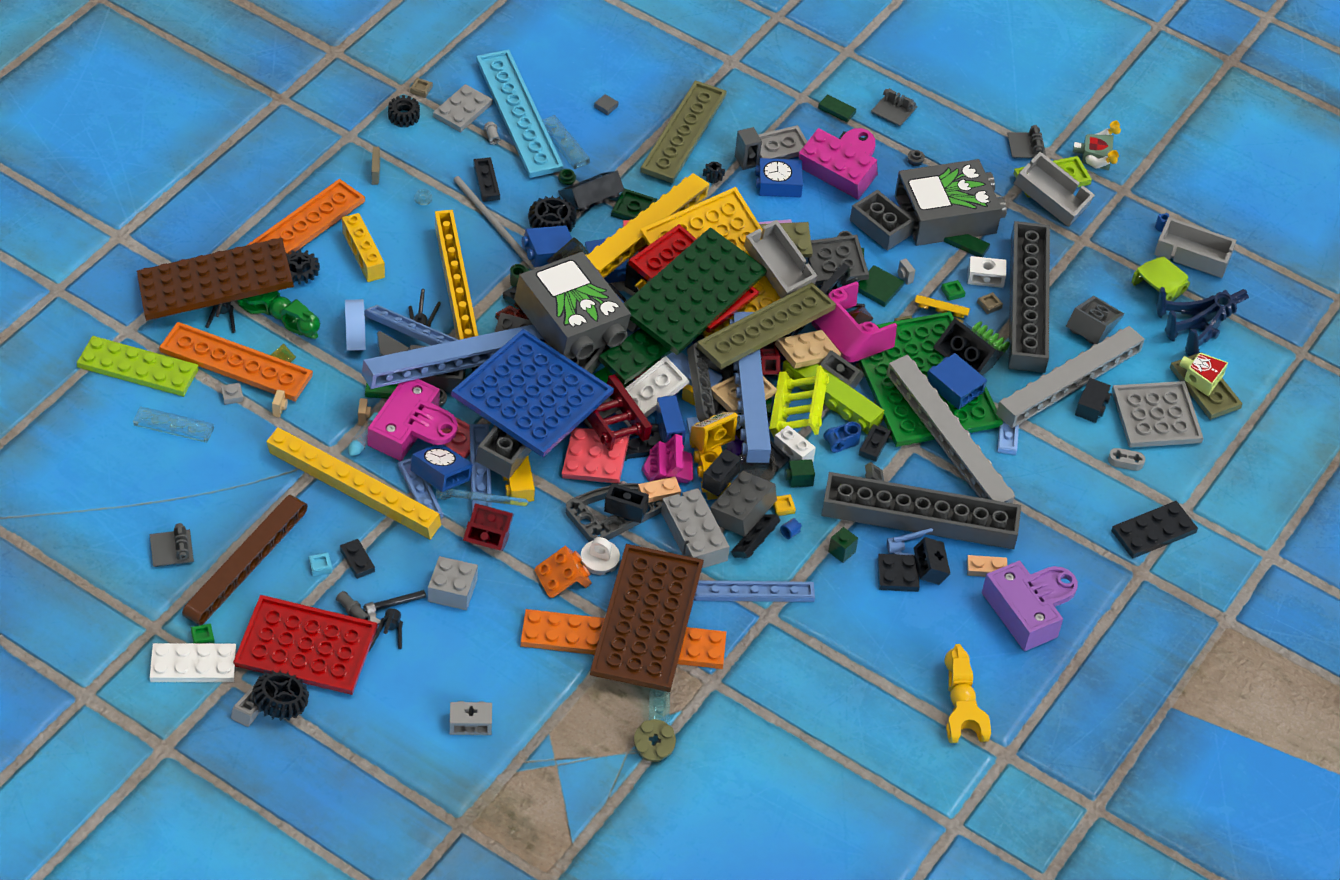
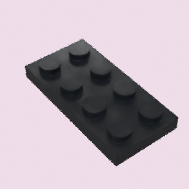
[1111,501,1198,559]

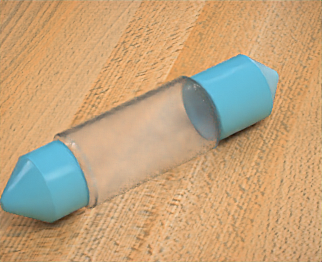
[348,412,378,456]

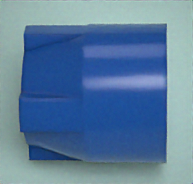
[1155,213,1170,232]
[780,518,802,539]

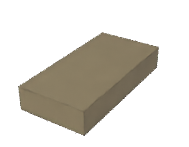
[372,147,380,185]

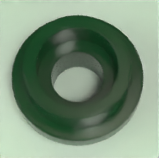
[558,169,576,185]

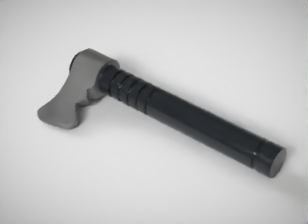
[363,590,426,625]

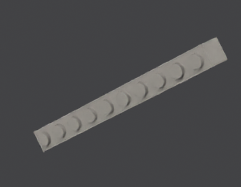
[996,326,1145,428]
[886,355,1015,503]

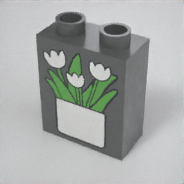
[894,159,1007,246]
[514,252,631,359]

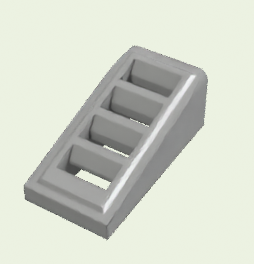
[231,685,260,727]

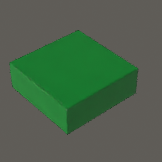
[941,280,966,301]
[190,623,215,644]

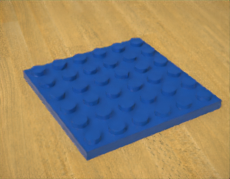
[451,329,614,457]

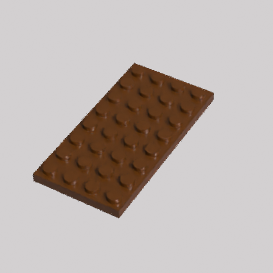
[137,238,294,321]
[590,544,704,692]

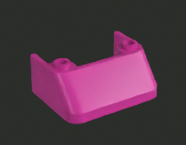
[811,281,897,362]

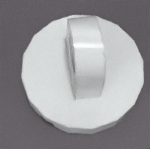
[581,537,620,575]

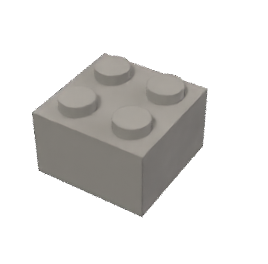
[428,556,478,610]

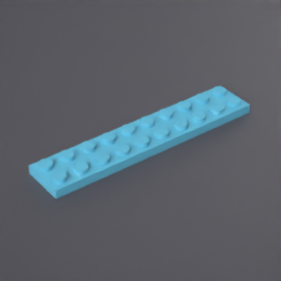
[476,50,563,178]

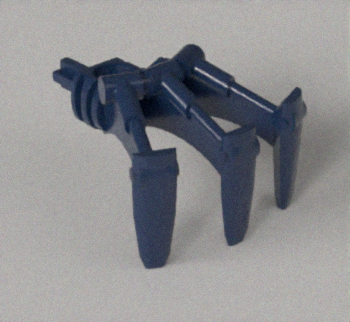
[1156,287,1249,356]

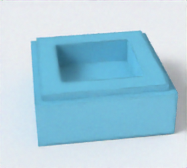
[309,553,332,576]

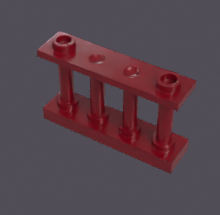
[586,374,652,451]

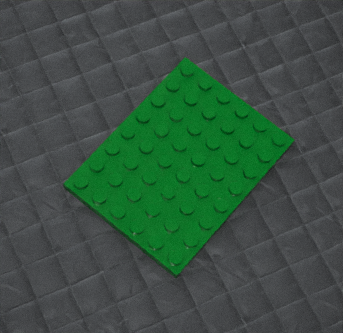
[858,311,1003,447]

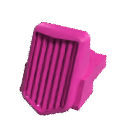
[642,434,693,483]

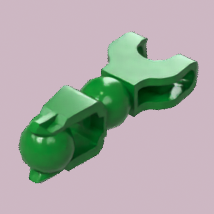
[237,291,320,339]

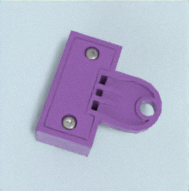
[982,560,1078,651]

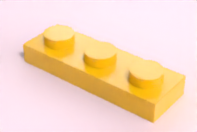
[915,295,971,318]

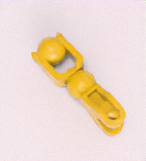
[944,644,991,743]

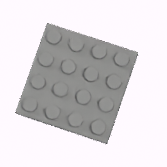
[1112,381,1203,448]

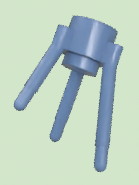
[887,528,933,555]

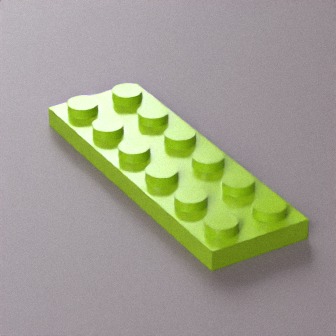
[77,336,199,397]

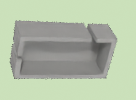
[1014,152,1095,227]
[1154,217,1237,278]
[744,220,817,298]
[661,488,730,568]

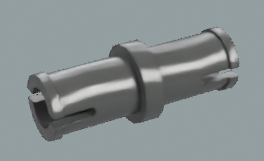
[336,591,370,621]

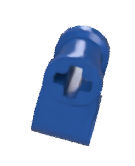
[823,422,861,453]

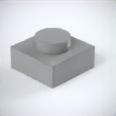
[898,258,916,285]
[221,383,244,405]

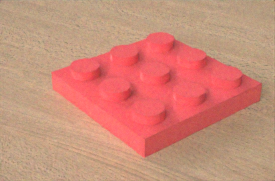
[562,427,630,484]

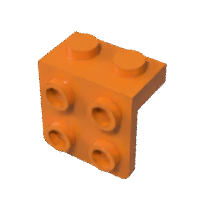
[535,546,592,598]

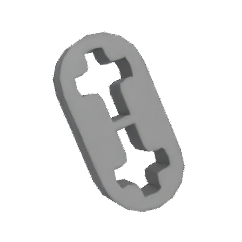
[1108,448,1146,471]

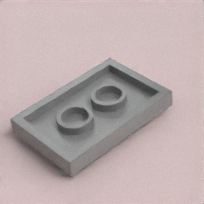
[433,84,493,132]
[759,125,807,159]

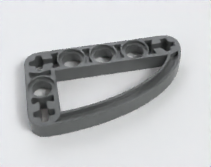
[687,343,734,422]
[566,483,662,542]

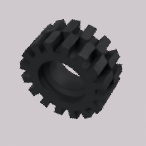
[388,95,420,127]

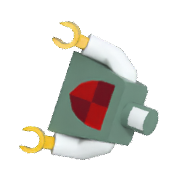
[1073,120,1121,170]

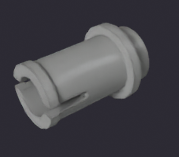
[484,122,500,145]

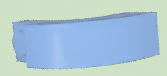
[345,299,366,351]

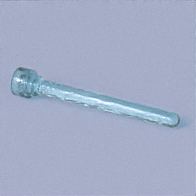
[436,488,529,507]

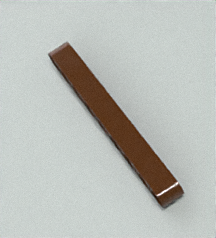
[182,495,308,625]

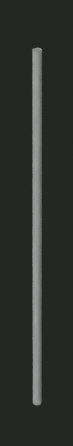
[454,176,610,352]

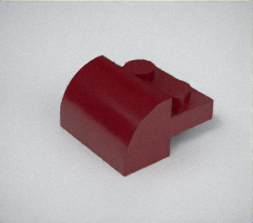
[463,503,514,551]

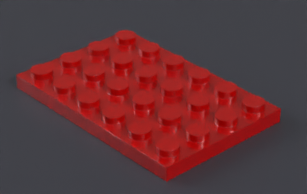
[628,224,759,333]
[233,595,378,695]

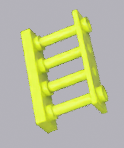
[769,365,829,437]

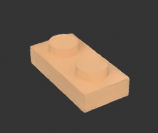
[638,477,681,503]
[967,555,1007,577]

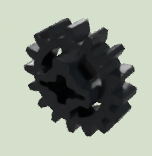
[286,249,320,284]

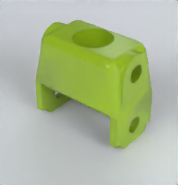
[1131,257,1190,302]

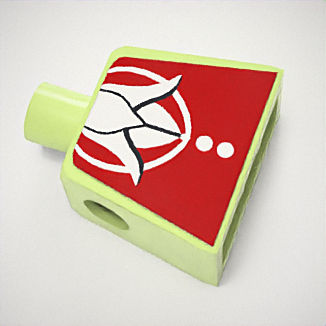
[1179,353,1228,396]

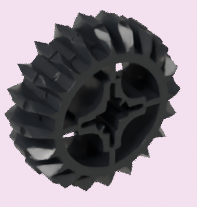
[528,195,577,232]
[252,670,309,721]

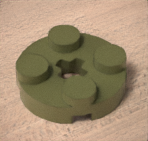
[634,719,676,762]

